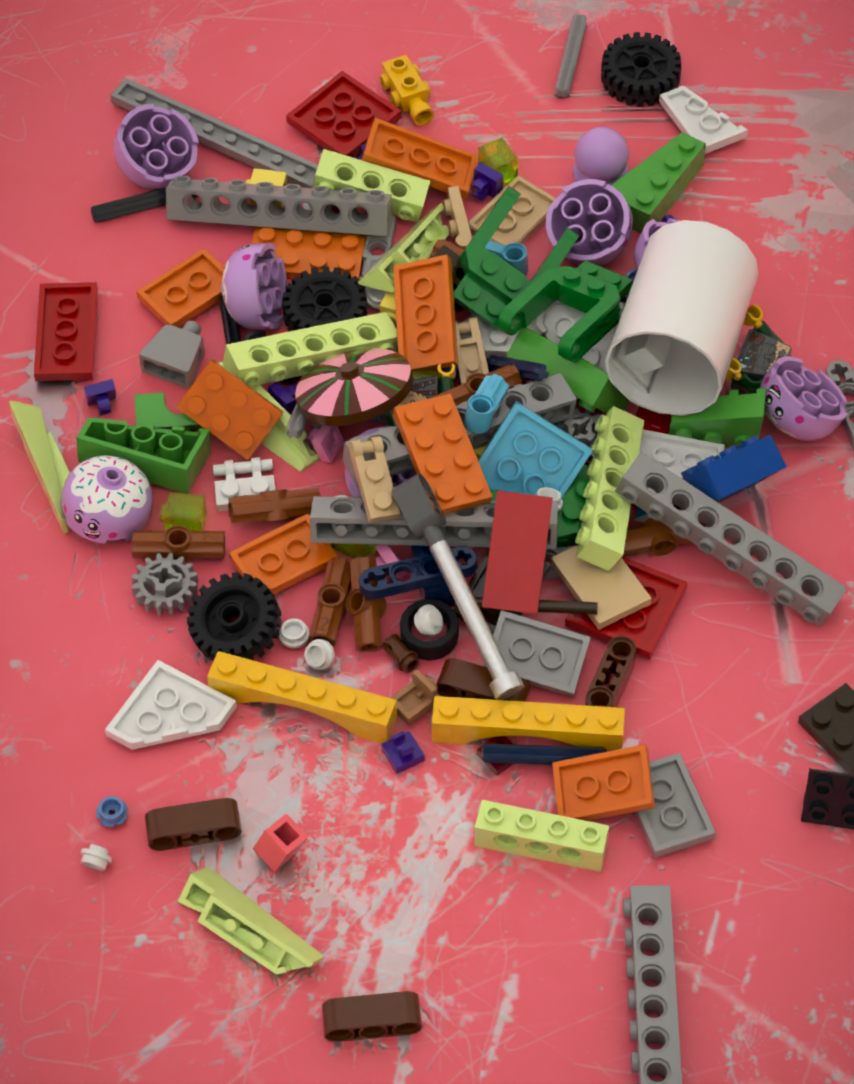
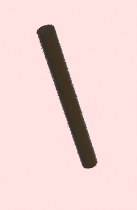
[474,597,598,615]

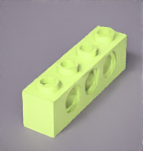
[312,149,430,222]
[474,800,609,872]

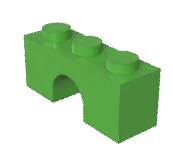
[134,392,212,434]

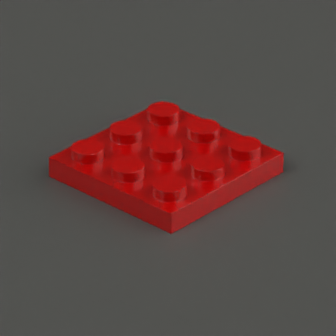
[286,71,402,158]
[565,557,687,659]

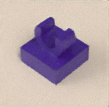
[473,162,503,201]
[84,379,116,415]
[268,382,297,415]
[381,731,425,774]

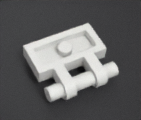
[213,457,275,512]

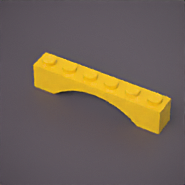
[207,651,397,743]
[432,696,625,752]

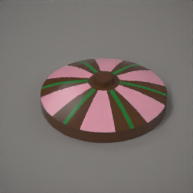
[295,348,413,426]

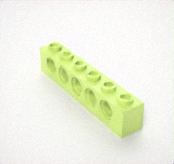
[223,312,398,387]
[575,406,644,571]

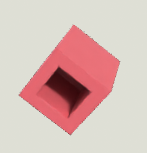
[253,814,308,872]

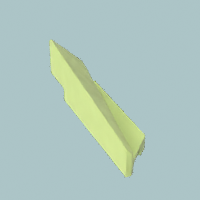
[358,203,450,293]
[219,362,320,472]
[9,401,70,533]
[178,867,324,975]

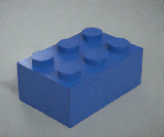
[681,435,787,503]

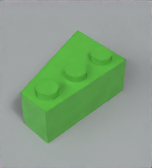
[668,388,766,448]

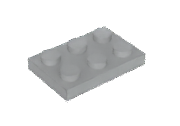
[484,610,591,698]
[635,753,716,858]

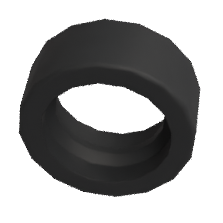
[400,599,459,661]

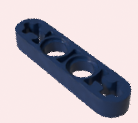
[359,546,477,600]

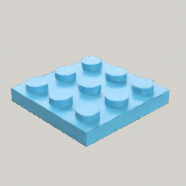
[478,401,593,499]

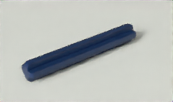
[486,355,549,382]
[481,744,607,765]

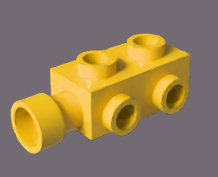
[379,55,434,126]

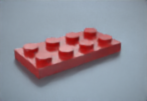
[34,282,98,381]

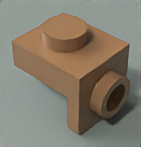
[390,669,438,726]

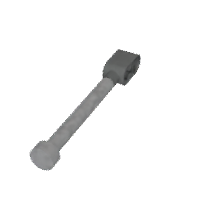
[392,473,524,700]

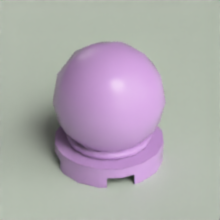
[573,126,629,185]

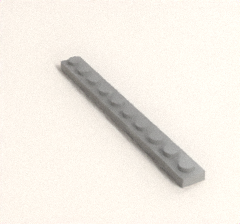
[110,78,345,188]

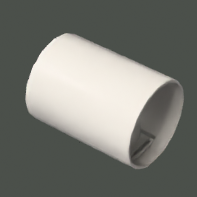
[605,220,758,416]

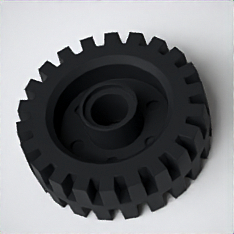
[601,32,681,107]
[283,266,367,332]
[187,572,282,661]

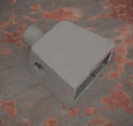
[139,320,205,389]

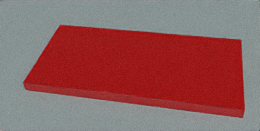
[482,490,553,615]

